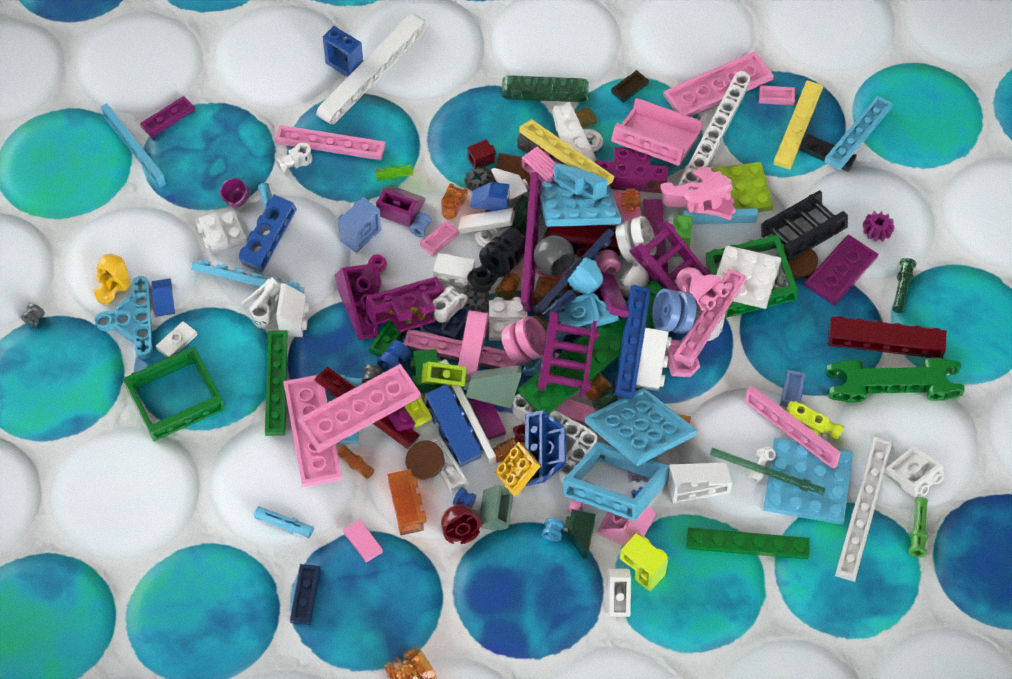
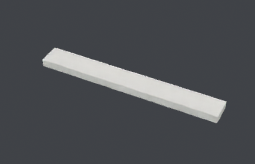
[835,437,893,582]

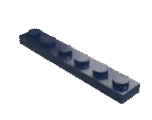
[532,229,614,315]

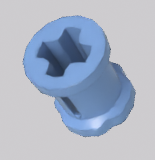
[409,212,432,237]

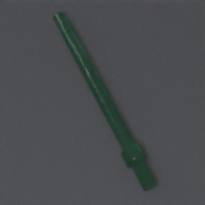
[710,447,826,496]

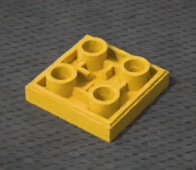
[495,442,541,496]

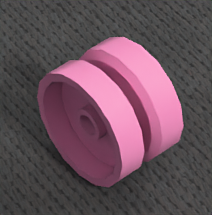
[502,316,546,365]

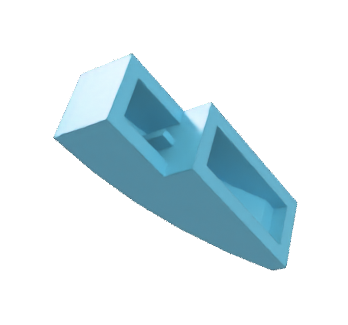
[553,163,607,200]

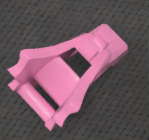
[660,167,736,220]

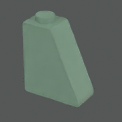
[463,365,522,409]

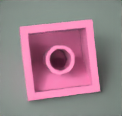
[597,506,656,546]

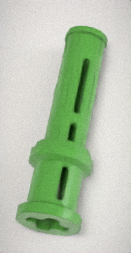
[908,497,928,558]

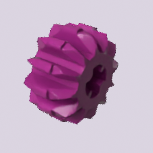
[862,211,895,242]

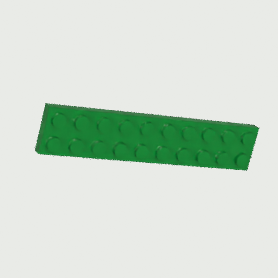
[517,279,664,415]

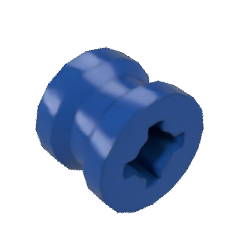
[453,487,477,507]

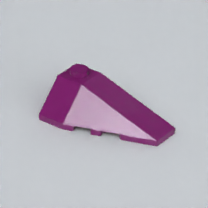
[334,263,381,340]

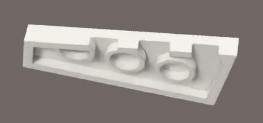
[552,102,597,165]

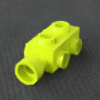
[786,401,845,440]

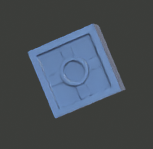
[338,197,381,253]

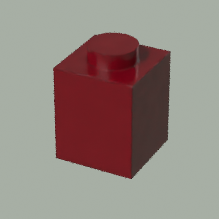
[467,139,496,169]

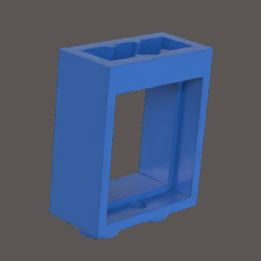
[323,26,363,77]

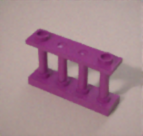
[629,220,711,291]
[537,312,599,398]

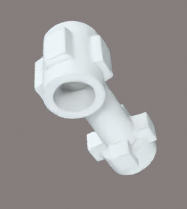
[748,447,776,483]

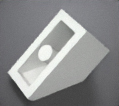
[491,168,530,206]
[609,569,631,616]

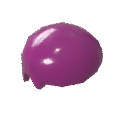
[220,178,250,208]

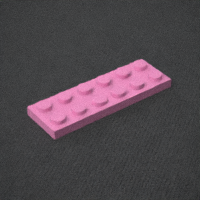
[663,51,774,117]
[298,364,421,453]
[283,375,342,487]

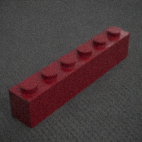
[827,316,947,358]

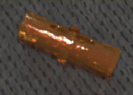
[337,446,375,479]

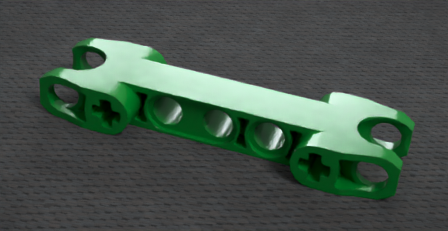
[825,358,965,403]

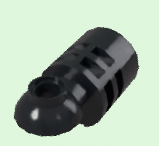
[467,227,526,293]

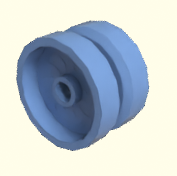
[652,289,696,334]

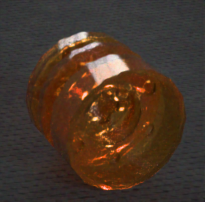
[384,646,437,679]

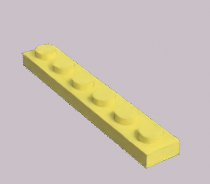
[773,80,824,170]
[519,119,614,186]

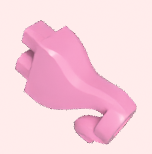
[676,267,729,311]

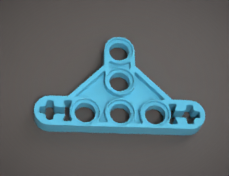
[95,276,153,360]

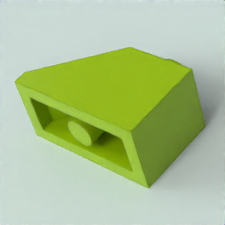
[421,361,467,387]

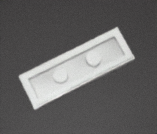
[458,208,515,234]
[429,435,469,493]

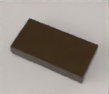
[611,70,649,103]

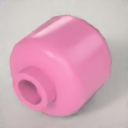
[595,250,621,276]

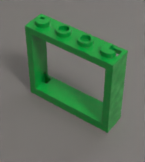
[706,235,798,318]
[123,347,225,442]

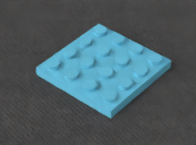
[540,182,621,227]
[585,388,697,466]
[763,438,853,525]

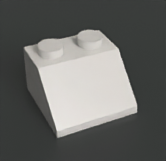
[276,283,310,337]

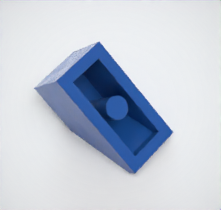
[470,182,510,211]

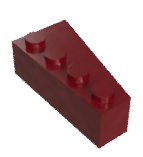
[542,225,621,258]

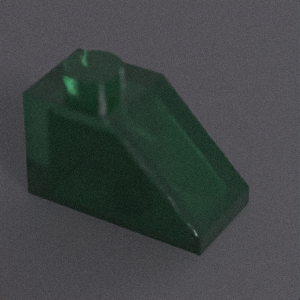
[565,509,596,559]

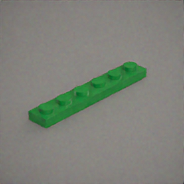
[265,331,288,436]
[687,527,810,560]

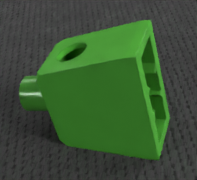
[671,215,692,258]

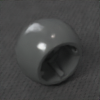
[533,235,575,276]

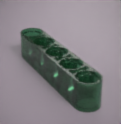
[501,76,589,102]

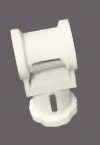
[275,143,313,173]

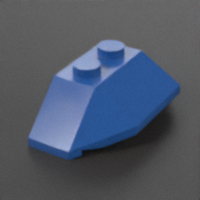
[525,410,566,486]

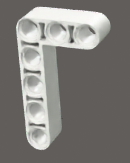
[513,394,598,483]

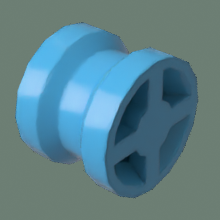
[542,518,565,541]

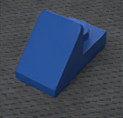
[152,278,175,317]

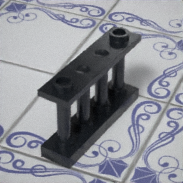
[761,190,848,262]

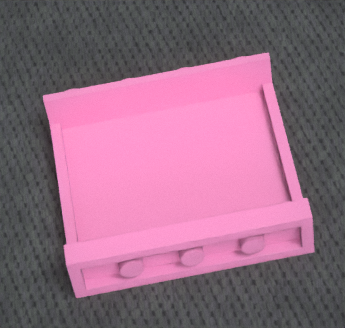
[611,98,703,166]

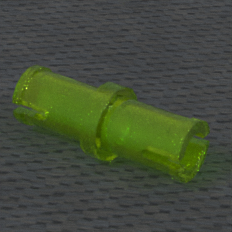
[376,164,413,181]

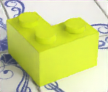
[620,533,668,591]

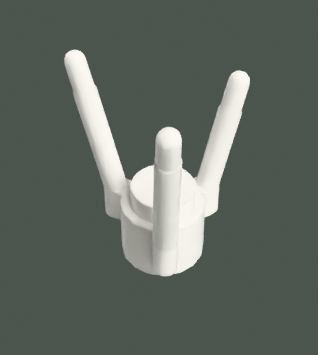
[241,277,281,316]

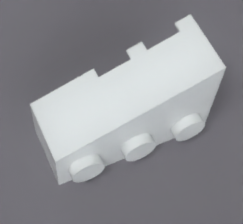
[667,462,732,504]

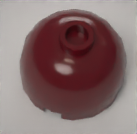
[441,504,482,544]

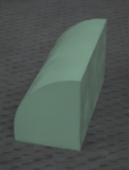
[479,484,513,530]

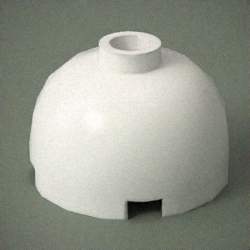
[617,260,649,298]

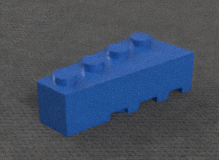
[424,384,483,467]

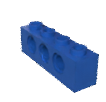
[239,194,297,273]

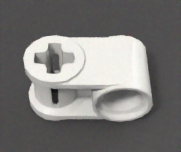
[433,286,467,322]

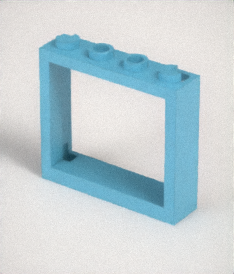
[563,442,669,521]

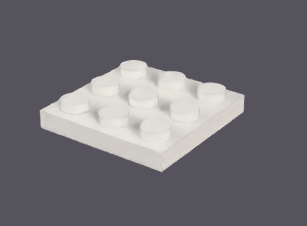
[716,245,781,309]

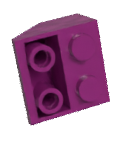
[376,186,426,227]

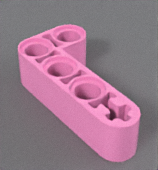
[458,310,489,379]

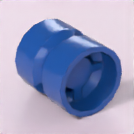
[377,340,413,372]

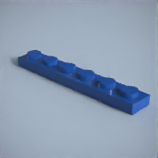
[613,285,651,399]

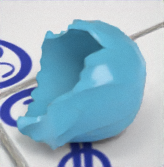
[567,257,603,294]

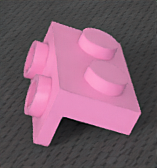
[665,335,700,377]

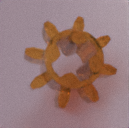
[621,188,641,211]

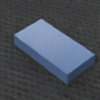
[780,369,807,407]

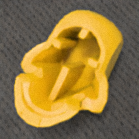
[94,254,131,305]

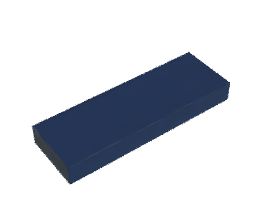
[290,564,321,625]

